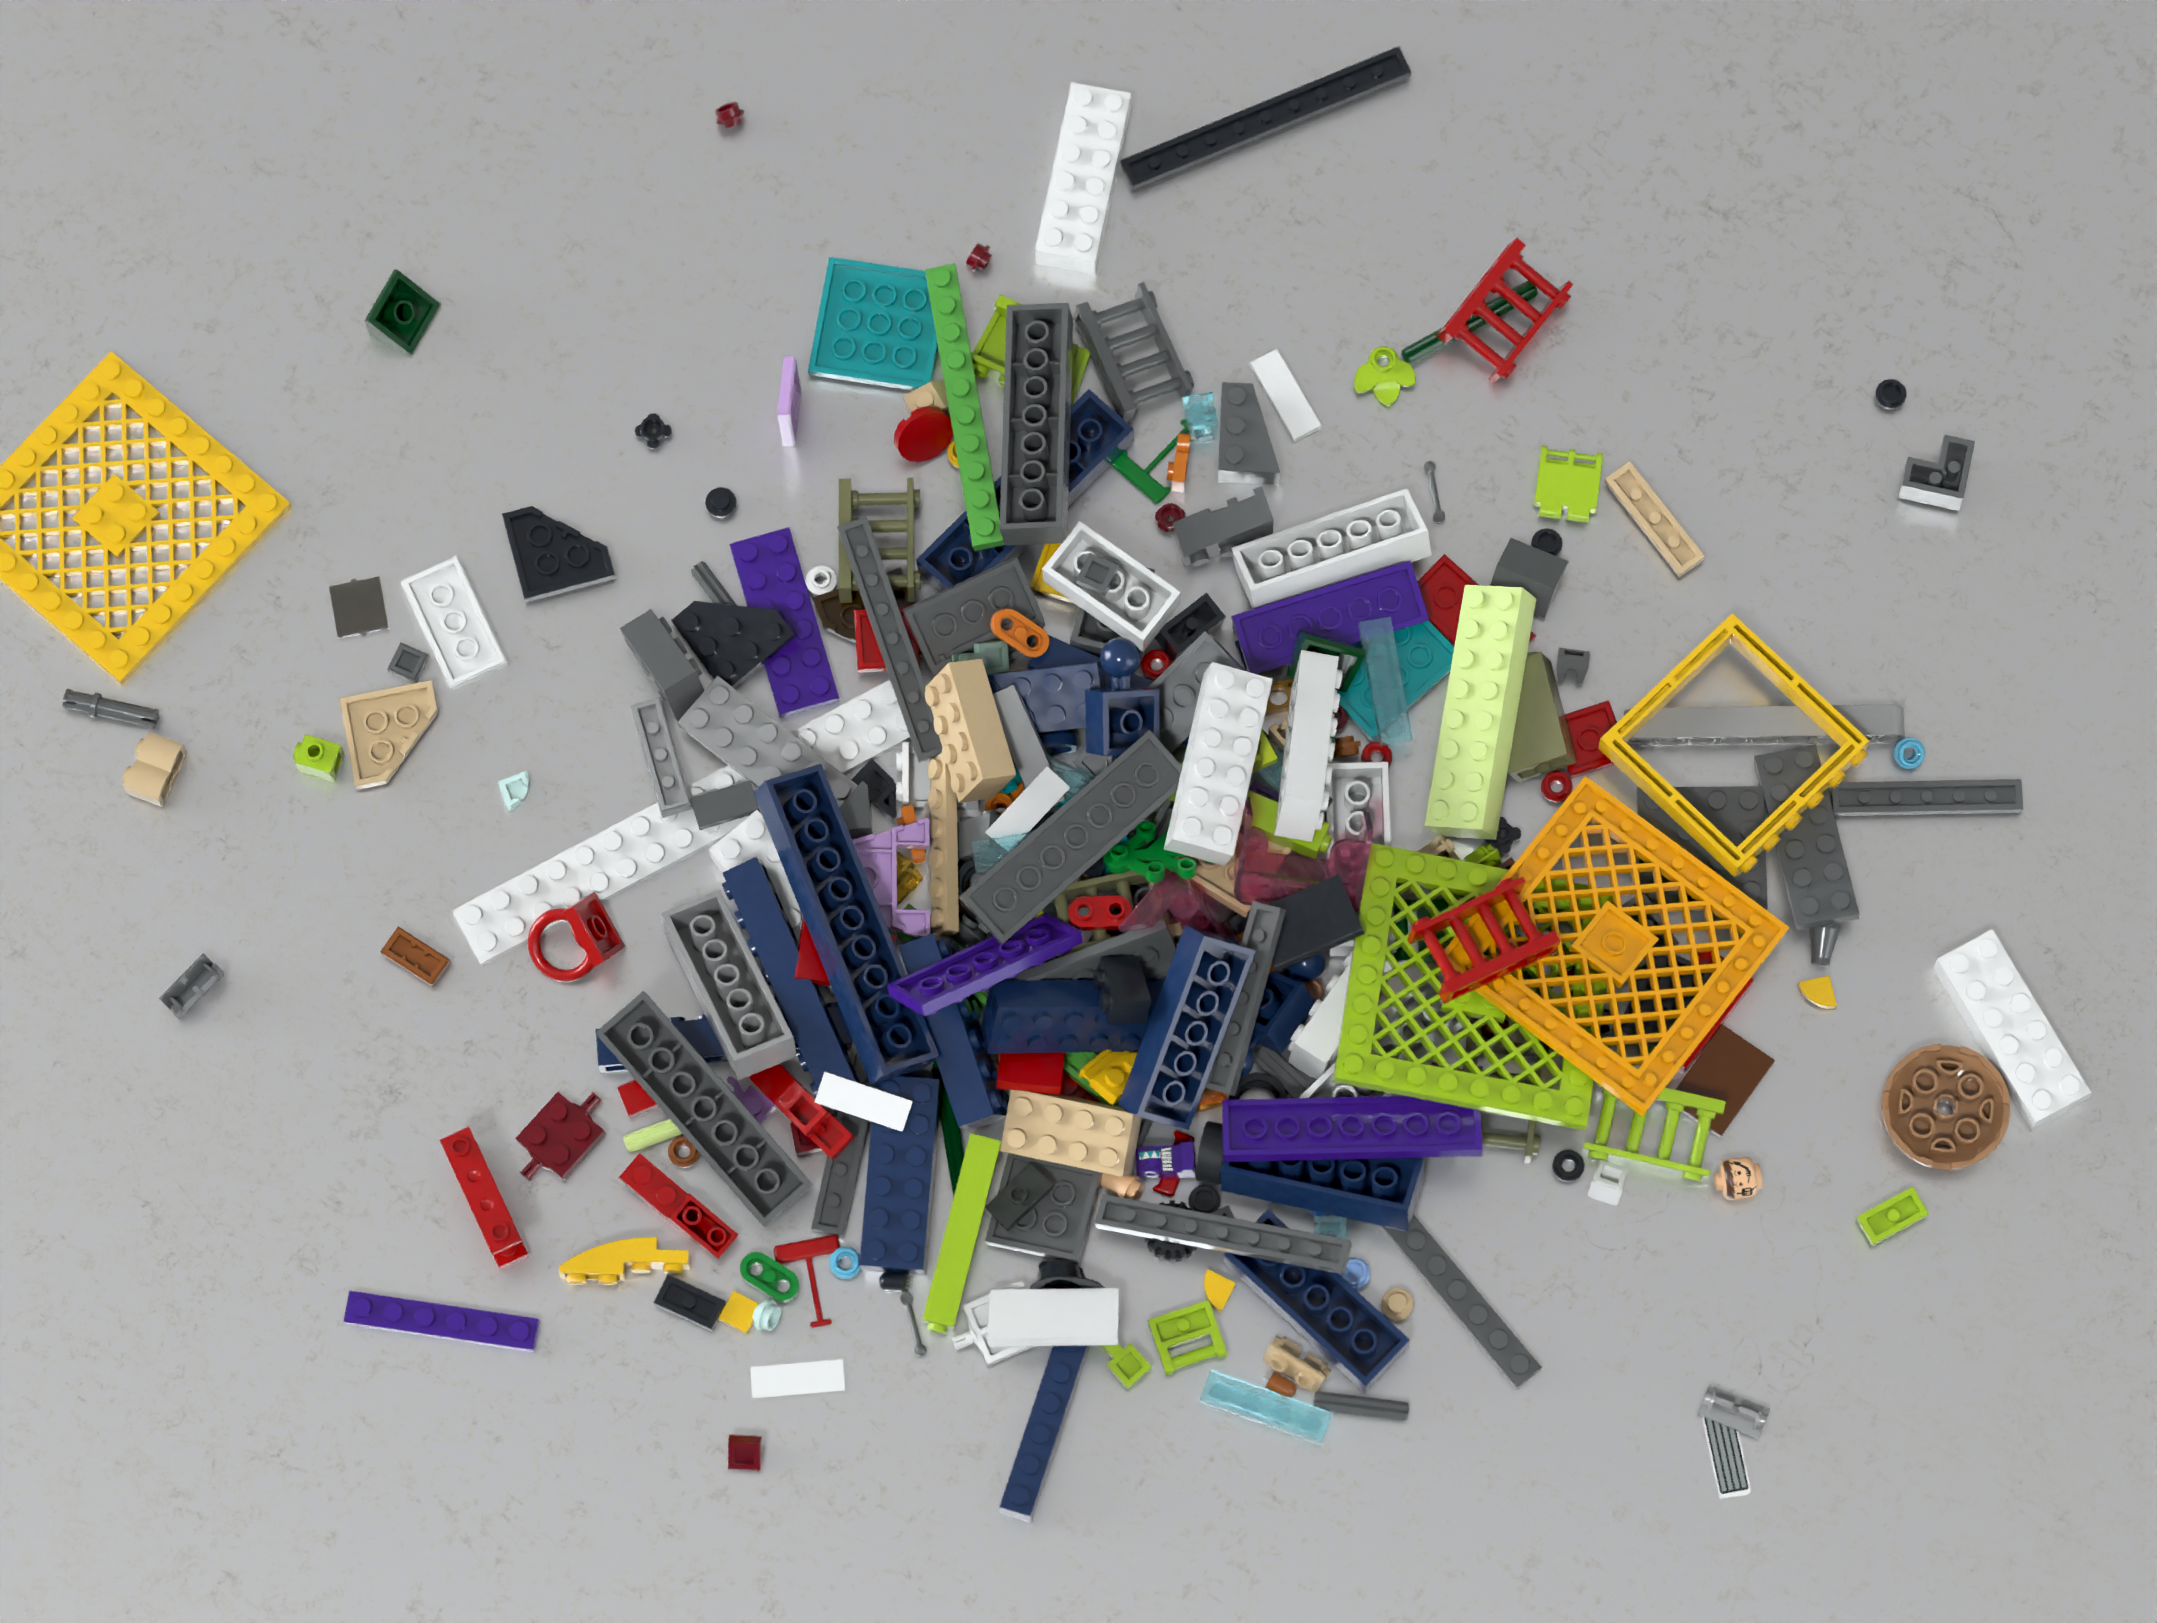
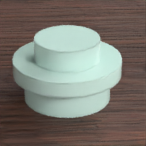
[753,1299,782,1331]

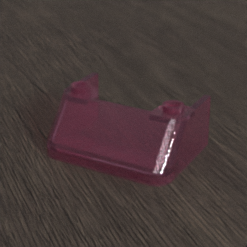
[1233,796,1374,912]
[1118,871,1236,939]

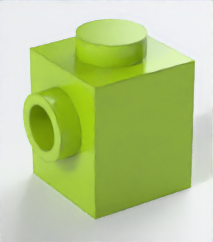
[293,734,345,782]

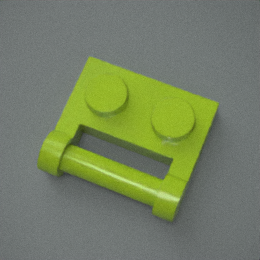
[1148,1300,1227,1376]

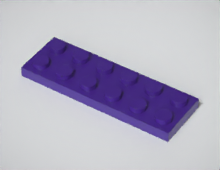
[730,527,840,718]
[1231,561,1429,674]
[887,912,1083,1016]

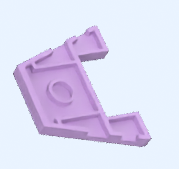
[852,818,930,939]

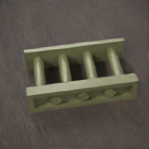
[839,478,921,603]
[1051,862,1183,958]
[1463,1027,1550,1164]

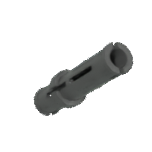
[62,689,159,729]

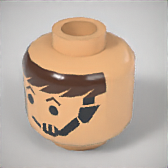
[1714,1157,1762,1201]

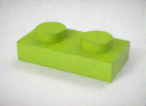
[1856,1186,1929,1247]

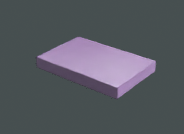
[777,356,802,447]

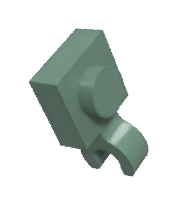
[952,640,1010,674]

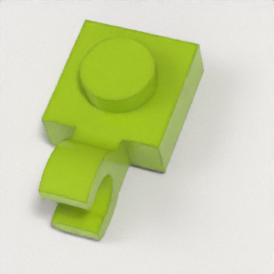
[1099,1343,1152,1390]

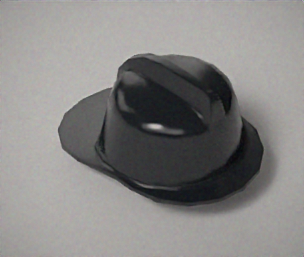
[1029,1260,1105,1289]

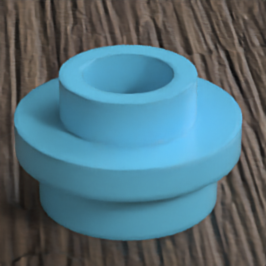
[1893,737,1925,769]
[830,1247,861,1279]

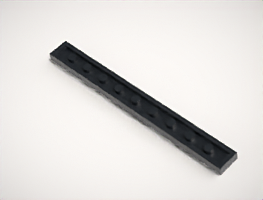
[1120,46,1411,191]

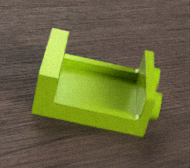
[971,294,1022,388]

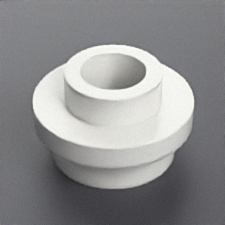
[805,566,837,596]

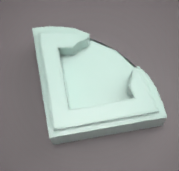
[497,770,530,812]

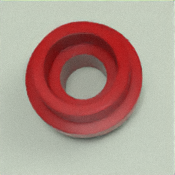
[1141,650,1172,681]
[1361,742,1392,768]
[1541,771,1573,803]

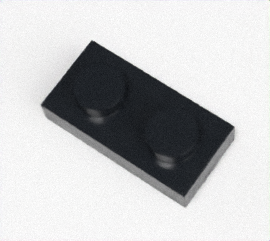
[654,1274,726,1332]

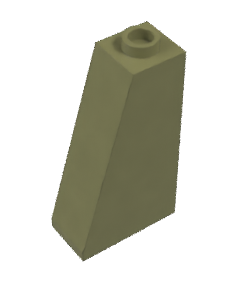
[1508,652,1577,783]

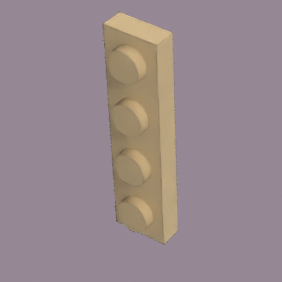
[1604,461,1705,578]

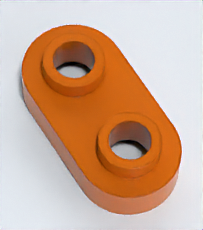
[990,608,1049,657]

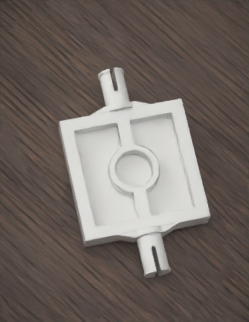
[952,1281,1035,1366]

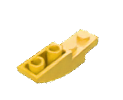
[559,1237,691,1285]

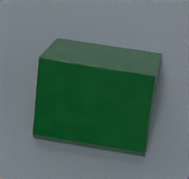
[364,269,441,355]
[1287,629,1366,693]

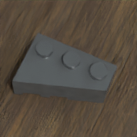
[1218,382,1280,485]
[1173,486,1274,567]
[620,609,704,722]

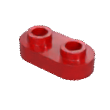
[1068,895,1132,931]

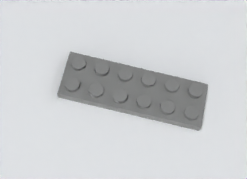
[677,676,858,807]

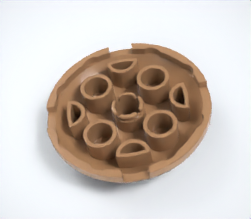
[1882,1044,2011,1170]

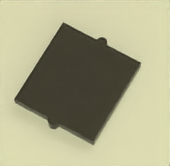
[329,577,389,639]

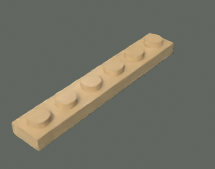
[927,753,959,937]

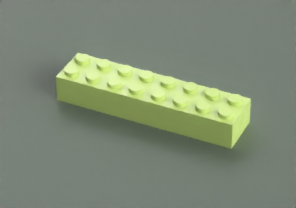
[1424,585,1536,840]

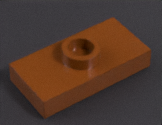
[380,926,451,987]

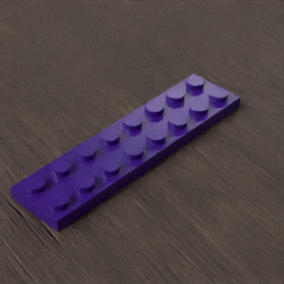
[1222,1096,1483,1162]

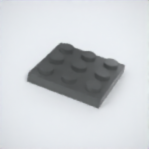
[985,1153,1103,1264]

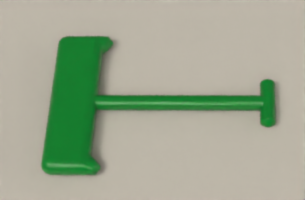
[1112,419,1198,504]

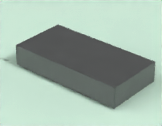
[690,781,760,830]

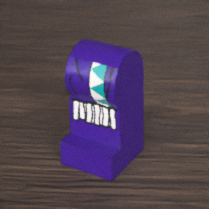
[1136,1142,1196,1179]

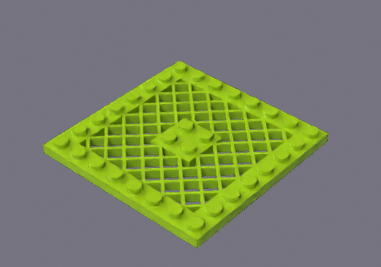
[1333,843,1614,1131]

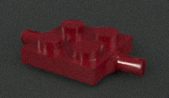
[515,1092,606,1182]

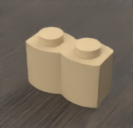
[122,732,187,807]

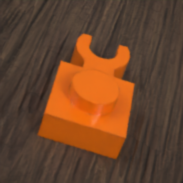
[1166,433,1191,493]
[896,804,926,864]

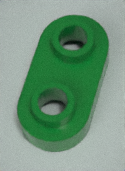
[740,1252,800,1303]

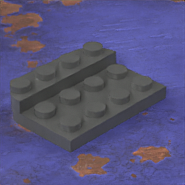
[903,557,1045,676]

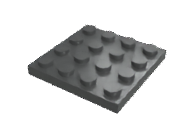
[1637,786,1768,912]

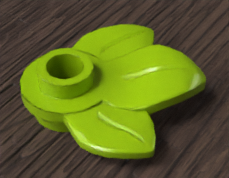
[1354,346,1416,406]

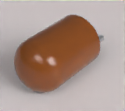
[1264,1371,1297,1399]

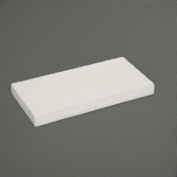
[400,556,508,691]
[988,1288,1120,1347]

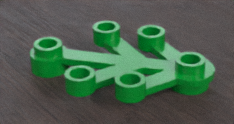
[1103,821,1212,882]

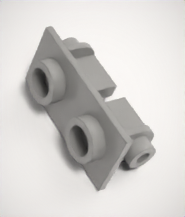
[1698,1384,1770,1439]

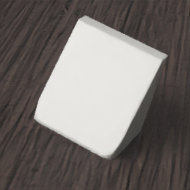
[1587,1159,1629,1206]

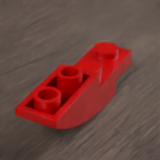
[749,1064,856,1161]
[618,1153,739,1260]

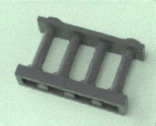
[1073,282,1194,422]

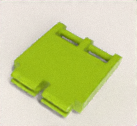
[1534,446,1603,522]

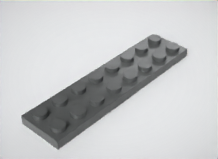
[959,730,1182,944]

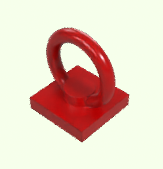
[528,892,626,982]

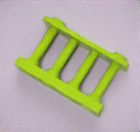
[1583,1083,1726,1182]

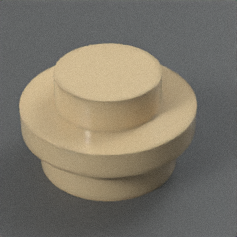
[1381,1288,1413,1321]

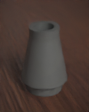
[1808,923,1840,966]

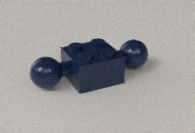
[1085,637,1160,762]
[1240,952,1326,1079]

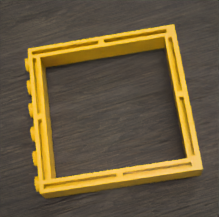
[1598,613,1869,877]

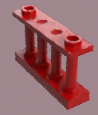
[1436,238,1573,383]
[1407,876,1561,1004]
[440,1126,529,1270]

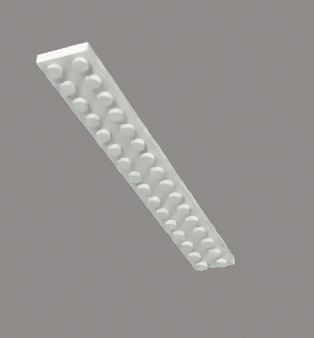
[452,680,911,967]

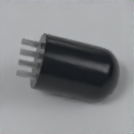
[879,1272,914,1292]

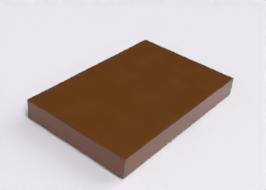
[1675,1024,1775,1138]

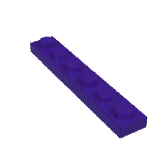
[343,1291,540,1352]

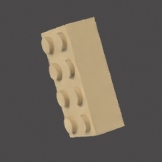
[925,659,1016,803]
[1000,1090,1142,1177]

